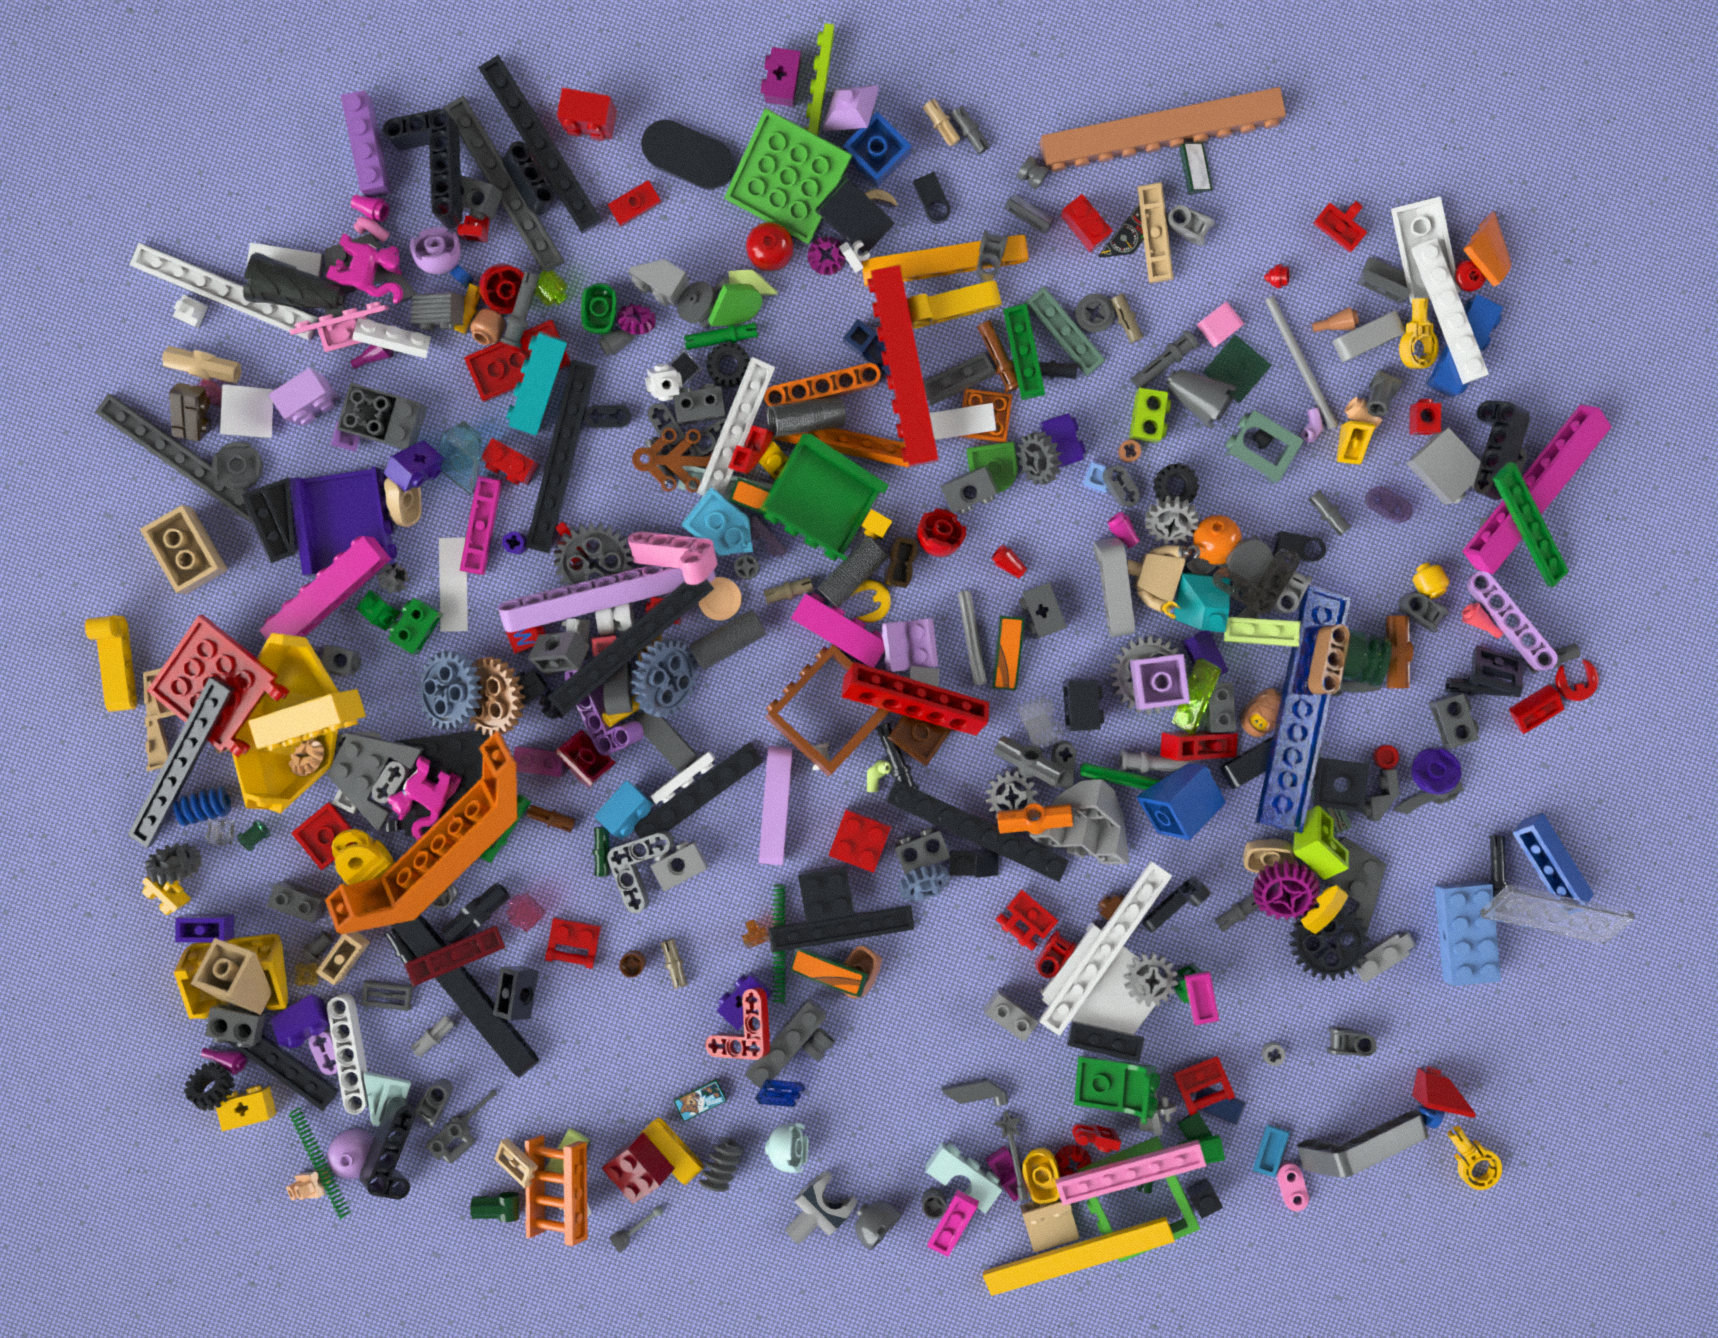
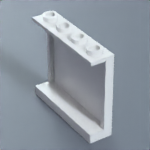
[1039,922,1164,1034]

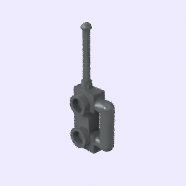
[425,1090,497,1164]

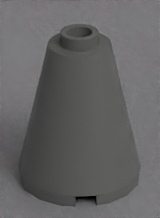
[1166,369,1237,430]

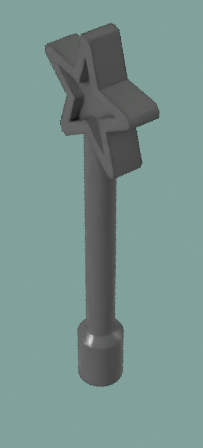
[994,1111,1029,1200]

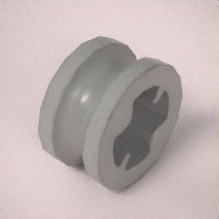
[1261,1042,1285,1066]

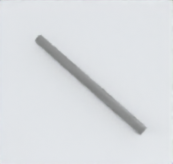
[1265,296,1338,429]

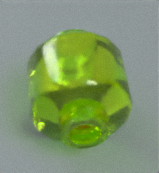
[534,270,568,307]

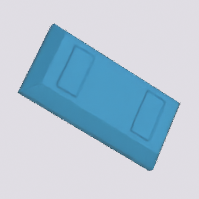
[1252,1125,1290,1178]

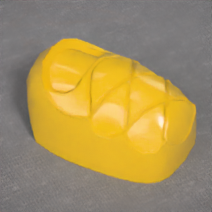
[1023,1148,1060,1204]

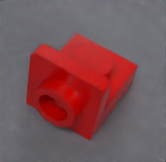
[457,215,490,243]

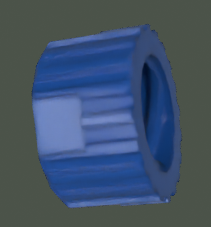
[450,264,474,288]

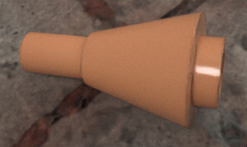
[1312,307,1359,333]

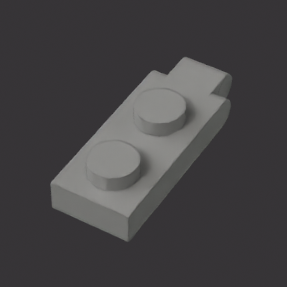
[1353,931,1416,983]

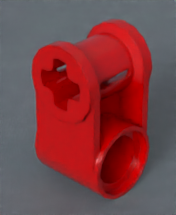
[1035,930,1077,978]

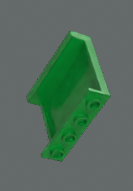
[759,434,889,562]

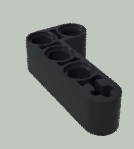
[1474,400,1530,500]
[359,1097,416,1200]

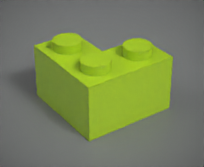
[1293,805,1349,880]

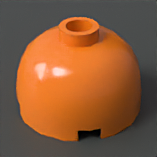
[1193,515,1242,565]

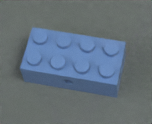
[1434,881,1501,986]

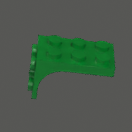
[1074,1055,1160,1124]

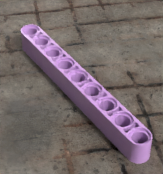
[498,565,715,632]

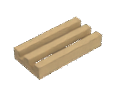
[494,1138,538,1188]

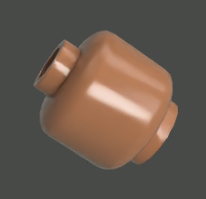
[470,308,507,345]

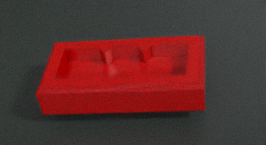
[607,180,662,227]

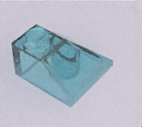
[439,421,482,495]

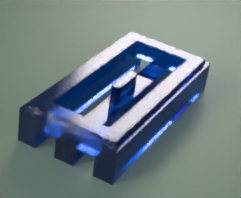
[755,1079,806,1107]

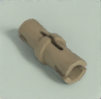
[1110,293,1144,344]
[763,576,814,605]
[660,938,688,989]

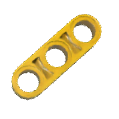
[639,1117,704,1185]

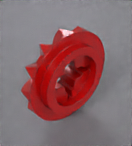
[1055,1145,1092,1178]

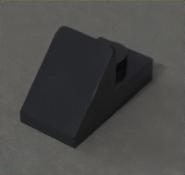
[950,850,998,878]

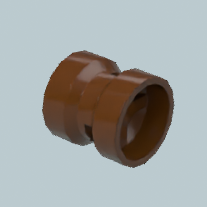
[619,950,646,978]

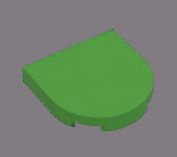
[708,284,763,326]
[966,441,1018,493]

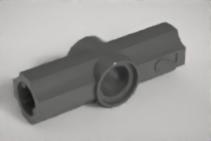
[994,736,1067,788]

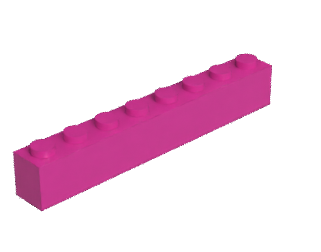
[1462,404,1612,574]

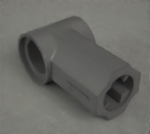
[1366,369,1402,417]

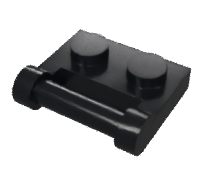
[1469,645,1524,697]

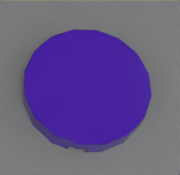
[1411,748,1462,795]

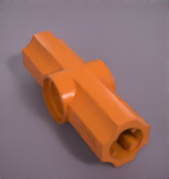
[997,803,1073,834]

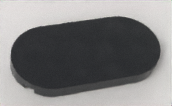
[641,120,734,190]

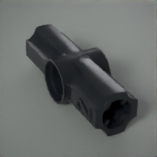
[441,882,511,943]

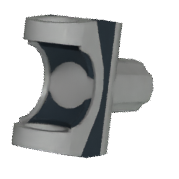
[785,1170,858,1244]

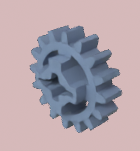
[897,864,951,902]

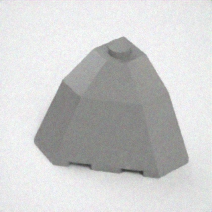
[1029,778,1129,865]

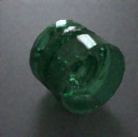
[1342,629,1392,687]

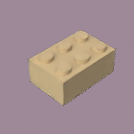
[140,505,228,594]

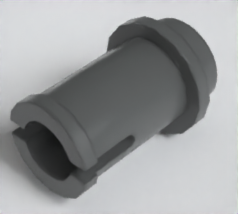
[302,931,334,962]

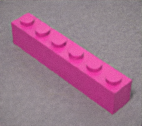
[259,536,391,640]

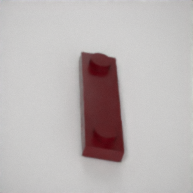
[404,925,506,987]

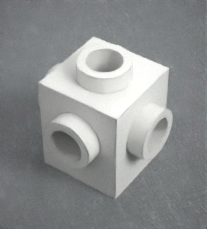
[645,364,682,401]

